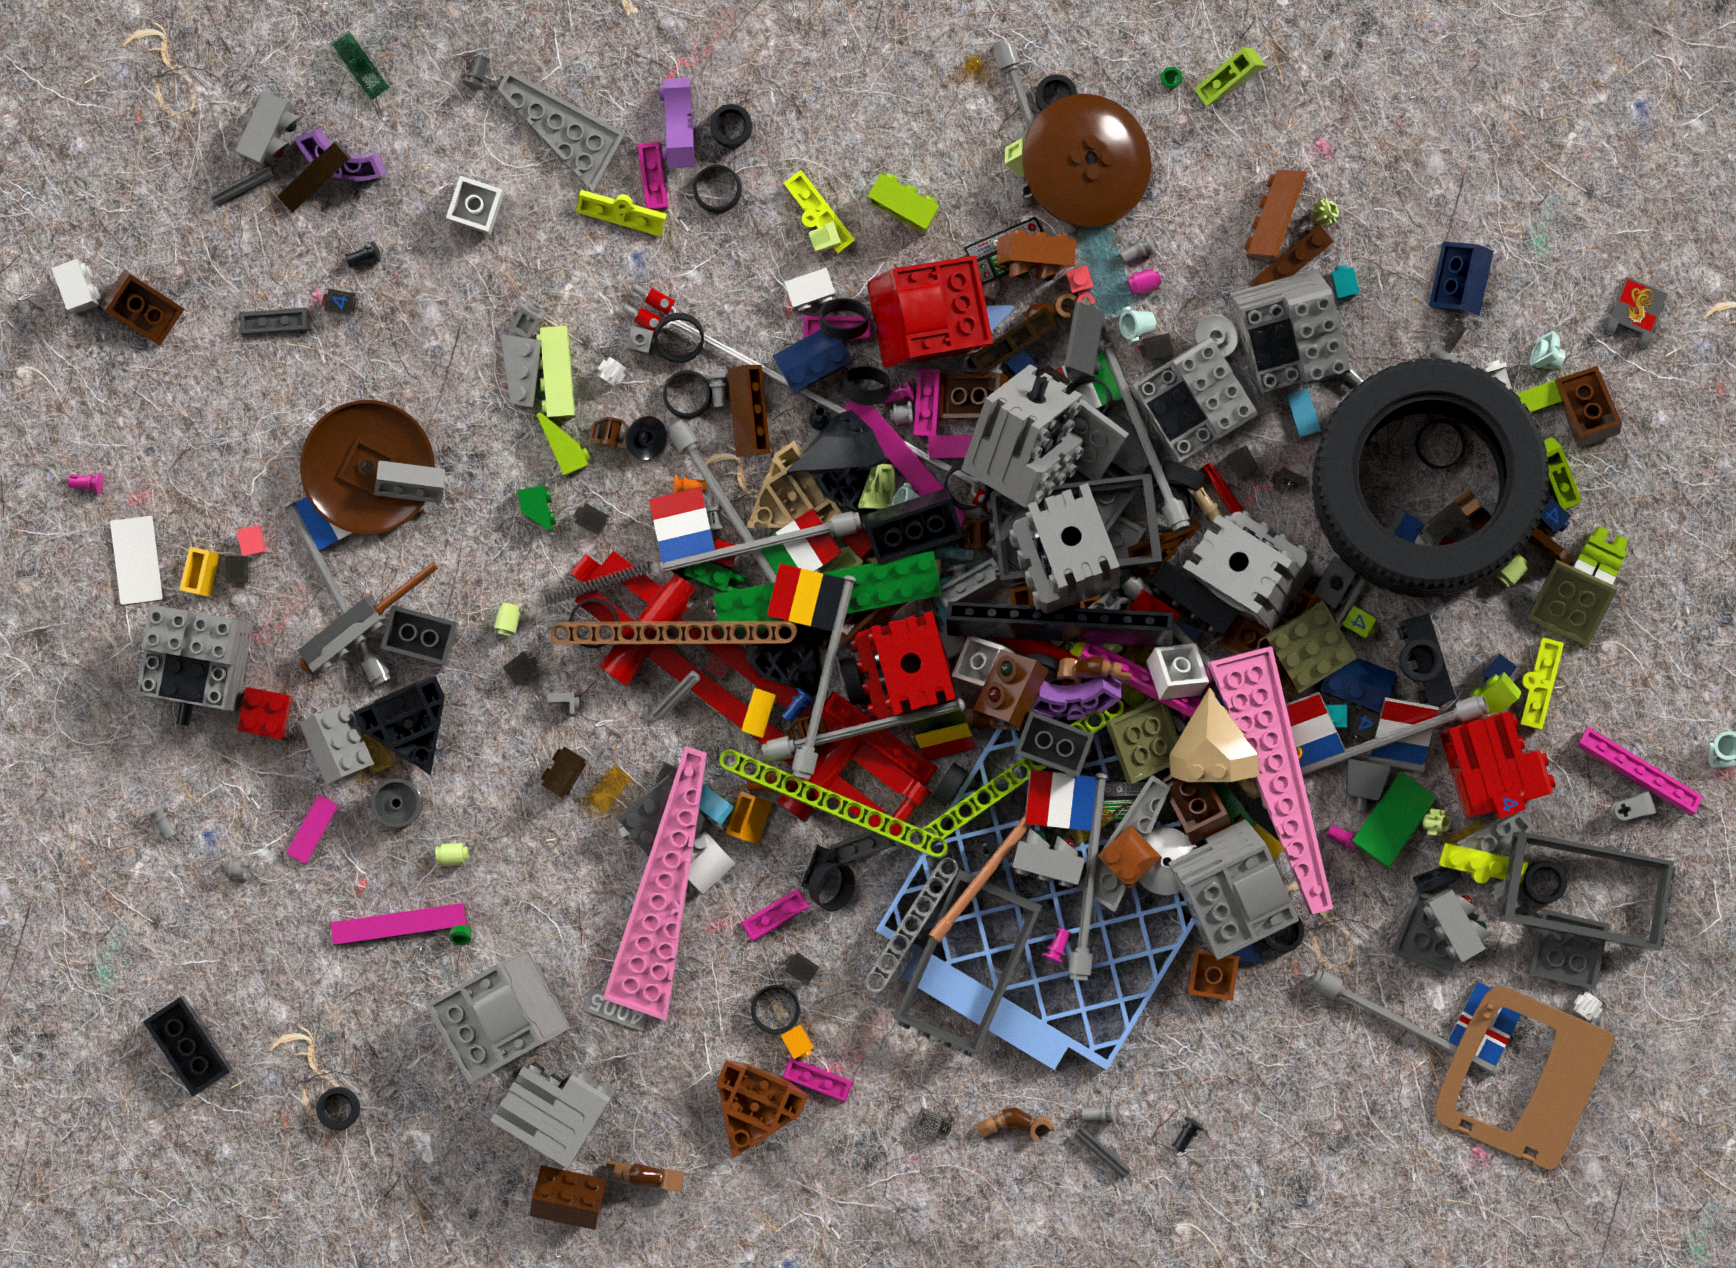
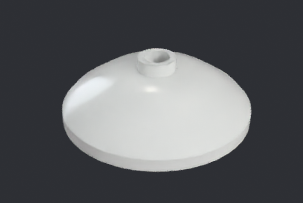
[1138,828,1197,895]

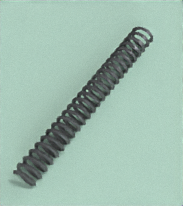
[545,561,651,606]

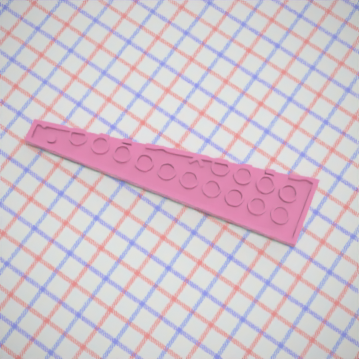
[1207,646,1333,914]
[603,746,707,1021]

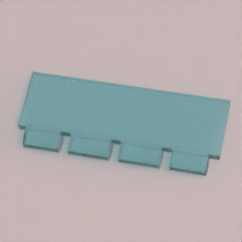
[1076,225,1134,315]

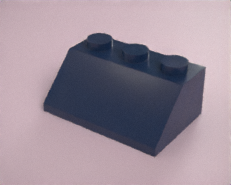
[1429,241,1494,316]
[772,324,852,395]
[1318,658,1396,714]

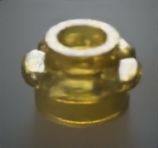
[964,54,982,75]

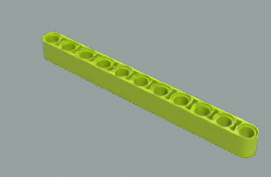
[918,700,1123,846]
[719,750,948,859]

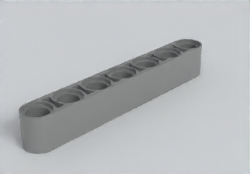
[865,858,958,993]

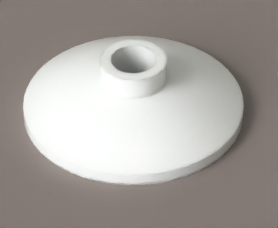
[1196,314,1238,357]

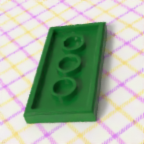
[1351,771,1437,869]

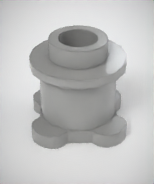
[889,401,914,426]
[225,858,250,882]

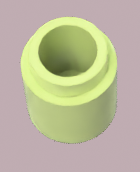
[1495,554,1529,587]
[494,603,521,637]
[436,843,469,866]

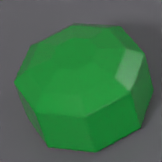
[1160,67,1182,89]
[450,925,472,946]

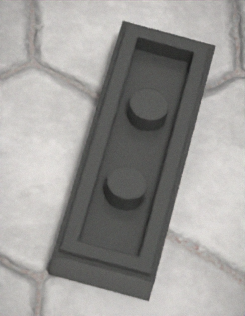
[240,308,309,335]
[829,830,896,864]

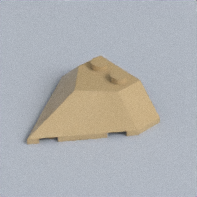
[746,441,843,528]
[1169,688,1259,782]

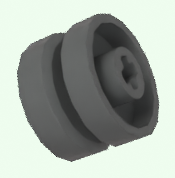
[371,778,423,828]

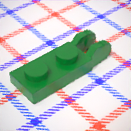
[683,562,748,592]
[1211,782,1256,827]

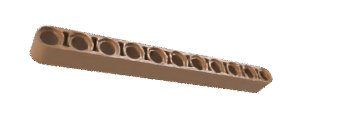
[550,621,797,644]

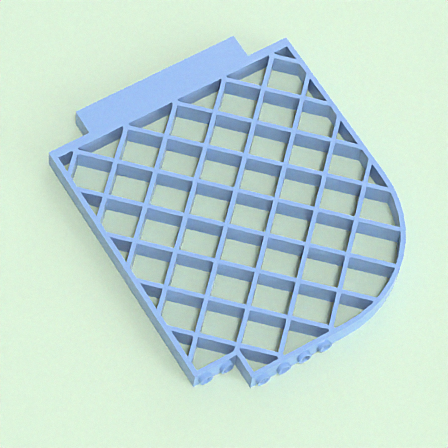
[876,714,1195,1070]

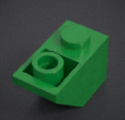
[517,485,556,531]

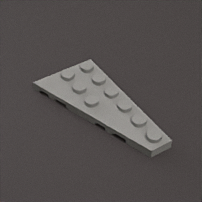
[497,70,626,193]

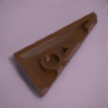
[1127,521,1199,580]
[1528,528,1573,566]

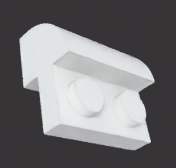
[688,831,736,894]

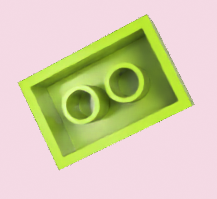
[868,173,939,235]

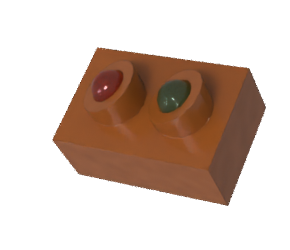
[996,230,1076,281]

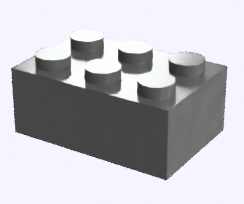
[380,605,459,666]
[1014,711,1094,777]

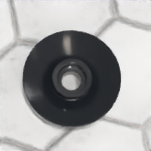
[626,416,667,460]

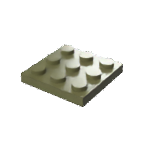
[1527,559,1618,646]
[1265,600,1357,693]
[1105,699,1179,784]

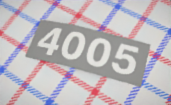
[583,987,649,1032]

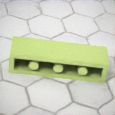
[536,326,575,419]

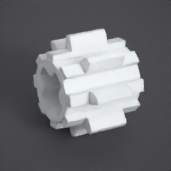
[597,357,626,386]
[1573,992,1603,1021]

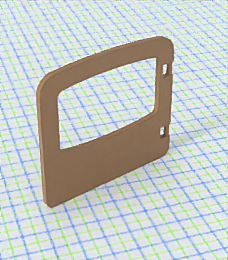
[1435,986,1614,1170]

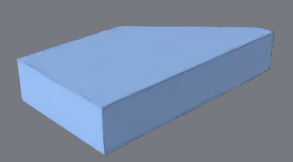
[986,305,1015,333]

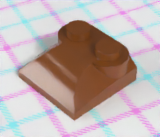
[1098,825,1162,889]
[1188,950,1239,1001]

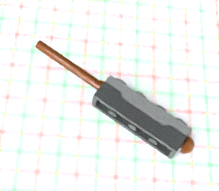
[297,562,438,672]

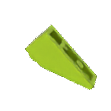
[1194,47,1266,107]
[537,412,591,477]
[1544,437,1582,510]

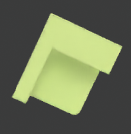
[1005,138,1025,177]
[809,221,841,254]

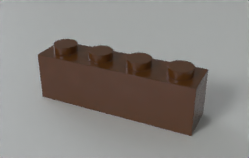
[1249,224,1334,287]
[727,365,771,457]

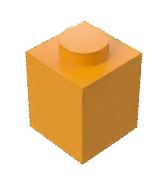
[781,1024,814,1060]

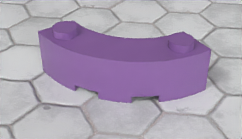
[659,77,695,168]
[295,127,387,181]
[1030,675,1121,720]

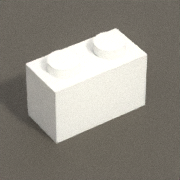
[784,268,835,311]

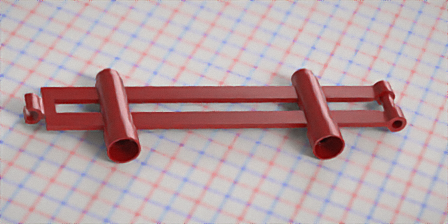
[571,550,932,836]

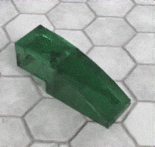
[331,30,390,100]

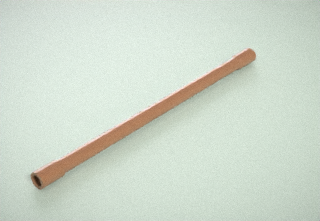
[928,748,1092,943]

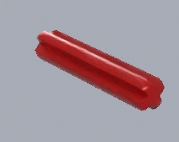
[1201,462,1244,514]

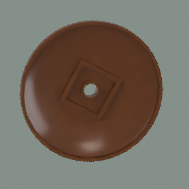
[1022,94,1151,227]
[300,400,435,534]

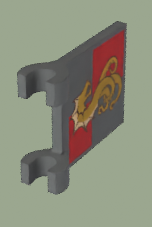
[1603,277,1668,350]

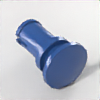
[781,688,815,723]

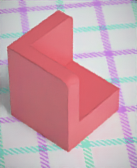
[236,525,267,556]

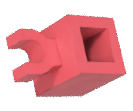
[1065,265,1095,305]

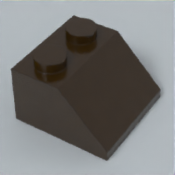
[541,746,589,799]

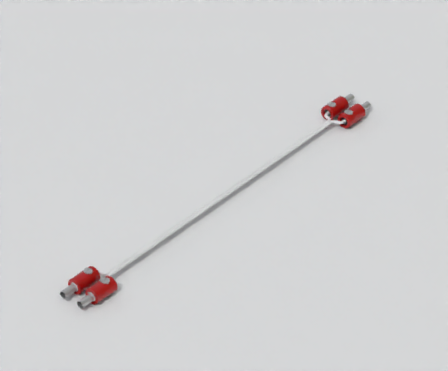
[622,284,1012,517]

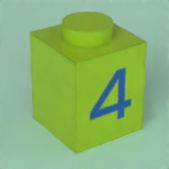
[1341,606,1377,639]

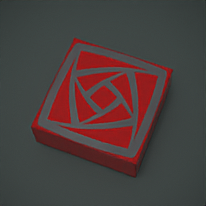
[704,653,731,680]

